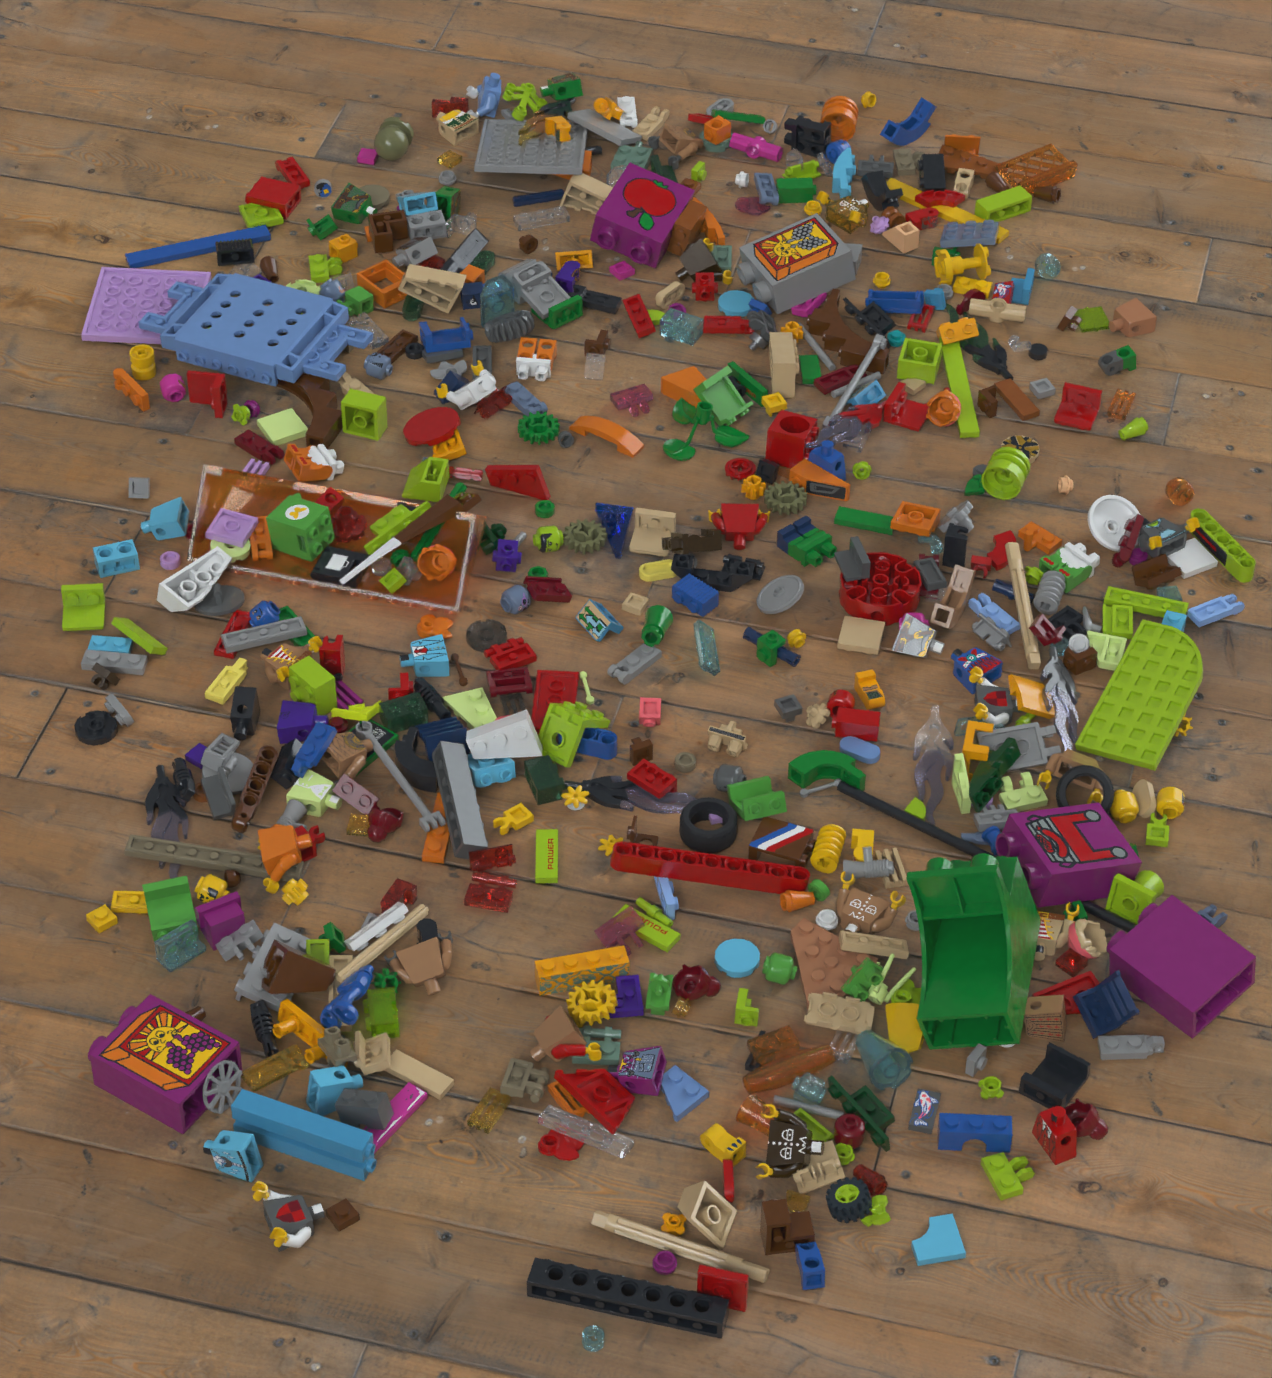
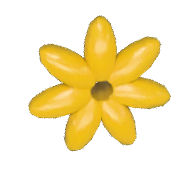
[561,785,589,808]
[598,834,623,856]

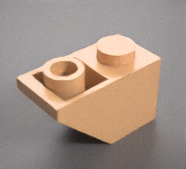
[882,221,920,253]

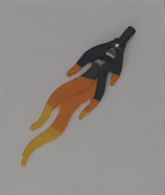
[518,97,576,146]

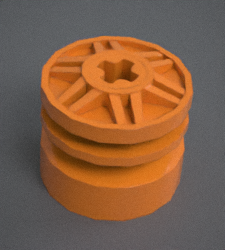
[820,96,858,142]

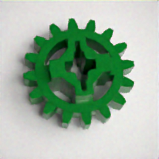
[518,411,560,445]

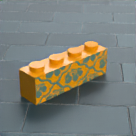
[534,945,630,996]

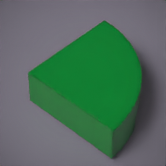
[964,474,985,496]

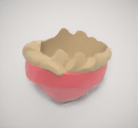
[1068,919,1107,959]

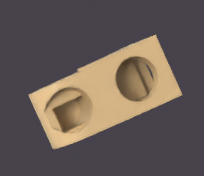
[953,168,975,200]

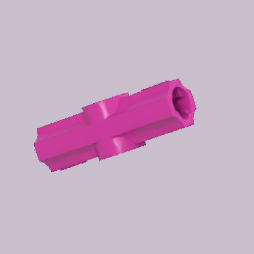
[729,132,783,162]

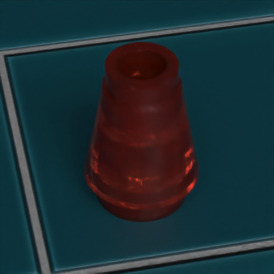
[853,1164,888,1196]

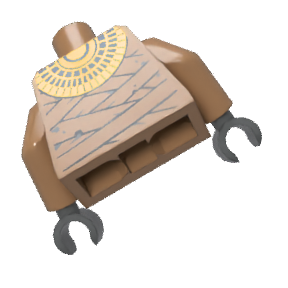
[648,124,704,170]
[319,732,373,785]

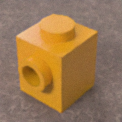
[328,233,358,263]

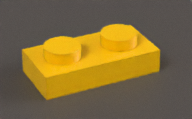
[953,276,993,299]

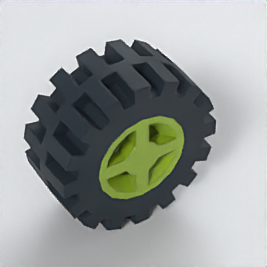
[826,1177,872,1223]

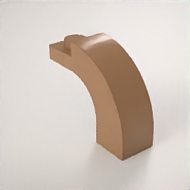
[930,564,976,629]

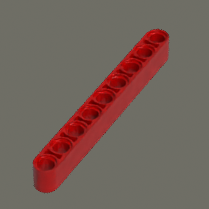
[610,841,810,894]

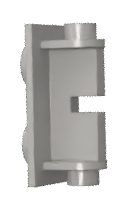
[972,613,1012,651]

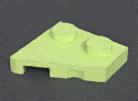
[951,753,972,814]

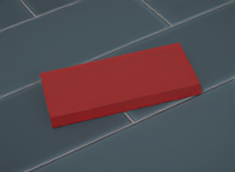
[531,670,579,734]

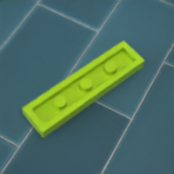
[1103,586,1189,618]

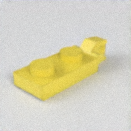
[205,658,248,705]

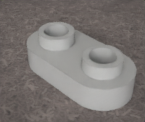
[706,98,734,116]
[104,693,134,727]

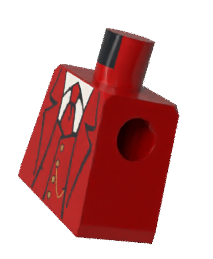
[1032,1106,1077,1165]

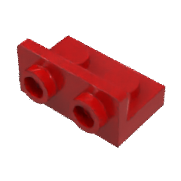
[627,759,677,799]

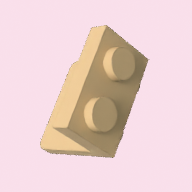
[629,508,676,557]

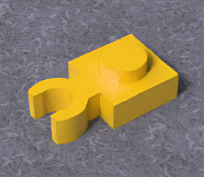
[493,803,534,835]

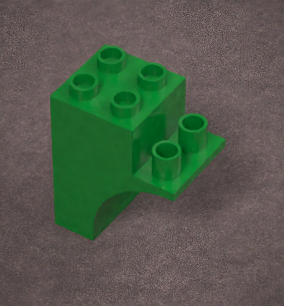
[906,853,1041,1050]

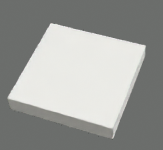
[1167,538,1218,579]

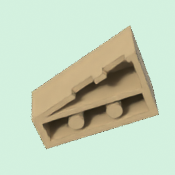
[559,173,613,214]
[398,264,467,313]

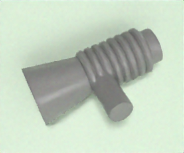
[276,799,307,830]
[843,846,894,881]

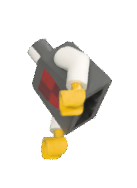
[969,666,1023,728]
[251,1181,325,1252]

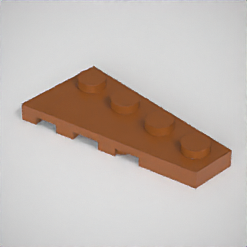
[939,144,1009,179]

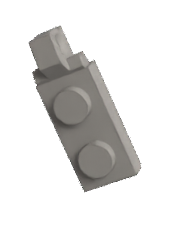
[1097,1035,1165,1060]

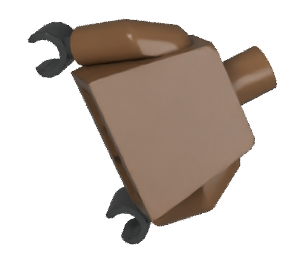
[384,931,453,996]

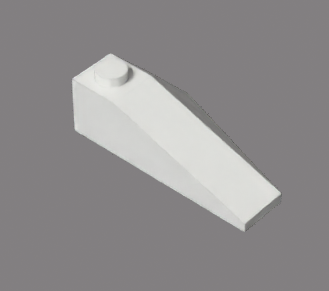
[157,546,232,612]

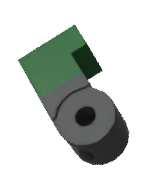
[1098,345,1136,376]

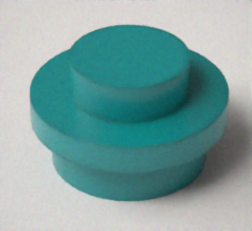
[887,330,906,347]

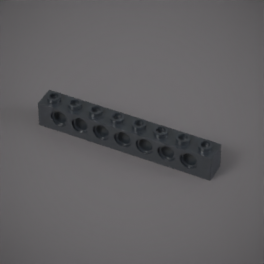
[527,1258,729,1339]

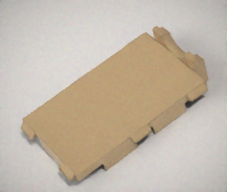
[804,992,875,1035]

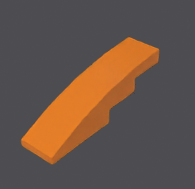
[693,197,725,245]

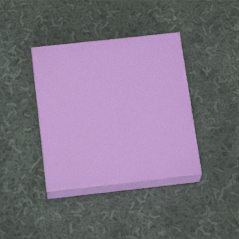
[205,508,258,548]

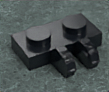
[1048,605,1087,642]

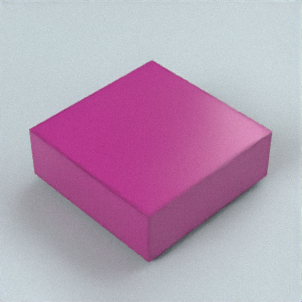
[357,148,379,165]
[609,261,635,281]

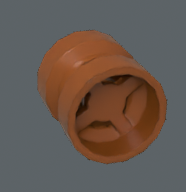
[881,206,906,229]

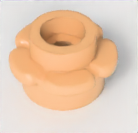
[1058,475,1073,495]

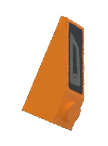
[789,459,850,501]

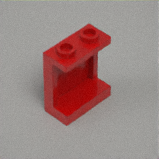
[245,176,301,220]

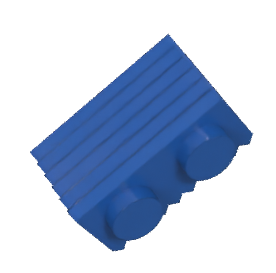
[672,573,719,617]

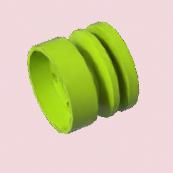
[981,447,1031,500]

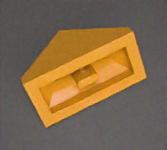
[555,250,593,271]

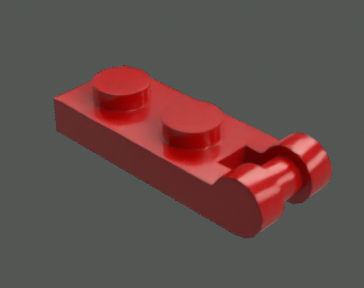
[275,157,310,189]

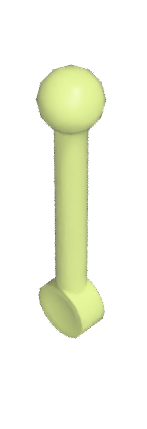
[579,671,594,705]

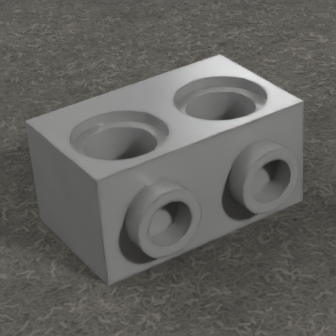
[406,210,447,240]

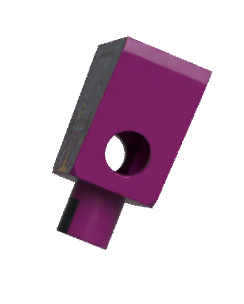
[608,1046,667,1096]

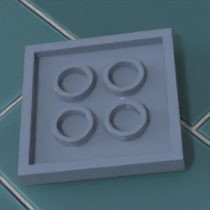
[940,220,999,248]

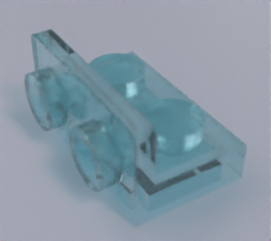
[154,919,206,972]

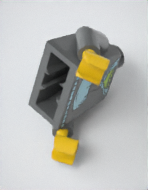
[1138,517,1200,558]

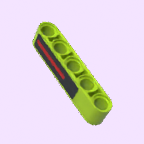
[1190,508,1256,583]

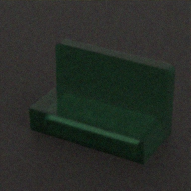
[651,155,678,183]

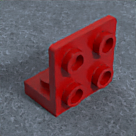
[186,370,228,418]
[883,382,928,432]

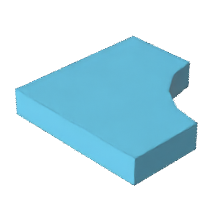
[911,1214,966,1266]

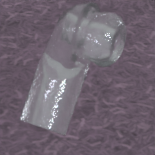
[1008,335,1031,352]

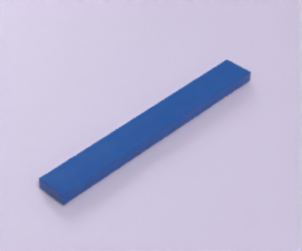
[125,225,271,268]

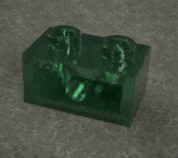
[379,692,428,733]

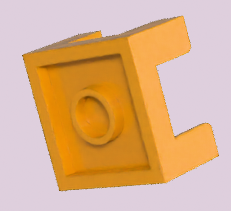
[962,720,994,782]

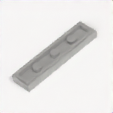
[221,616,307,653]

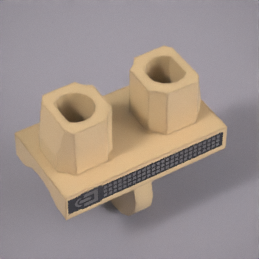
[708,720,748,758]

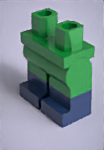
[777,516,837,567]

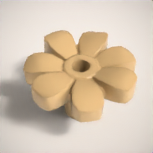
[806,703,830,729]

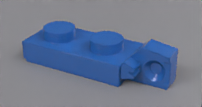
[291,721,337,778]

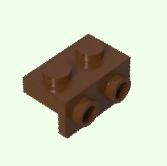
[1132,554,1182,590]

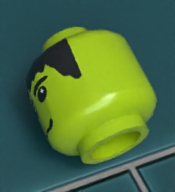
[533,526,563,553]

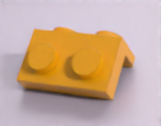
[936,317,979,345]

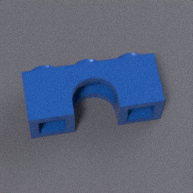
[937,1113,1013,1153]

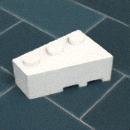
[466,709,543,759]

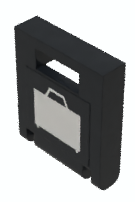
[310,546,370,588]

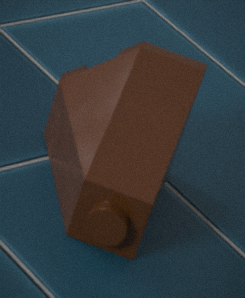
[261,939,336,994]

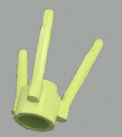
[867,953,916,1005]

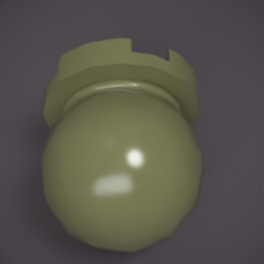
[374,117,414,161]

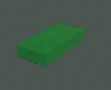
[799,355,821,384]

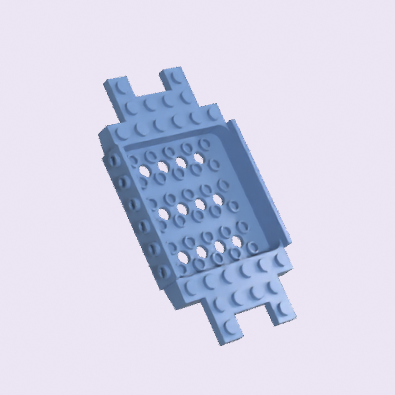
[138,273,373,387]

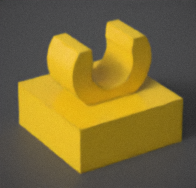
[761,392,787,417]

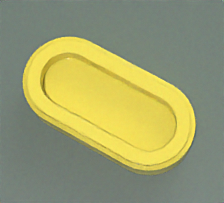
[639,559,677,582]

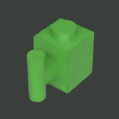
[336,286,374,317]

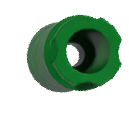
[641,605,673,647]

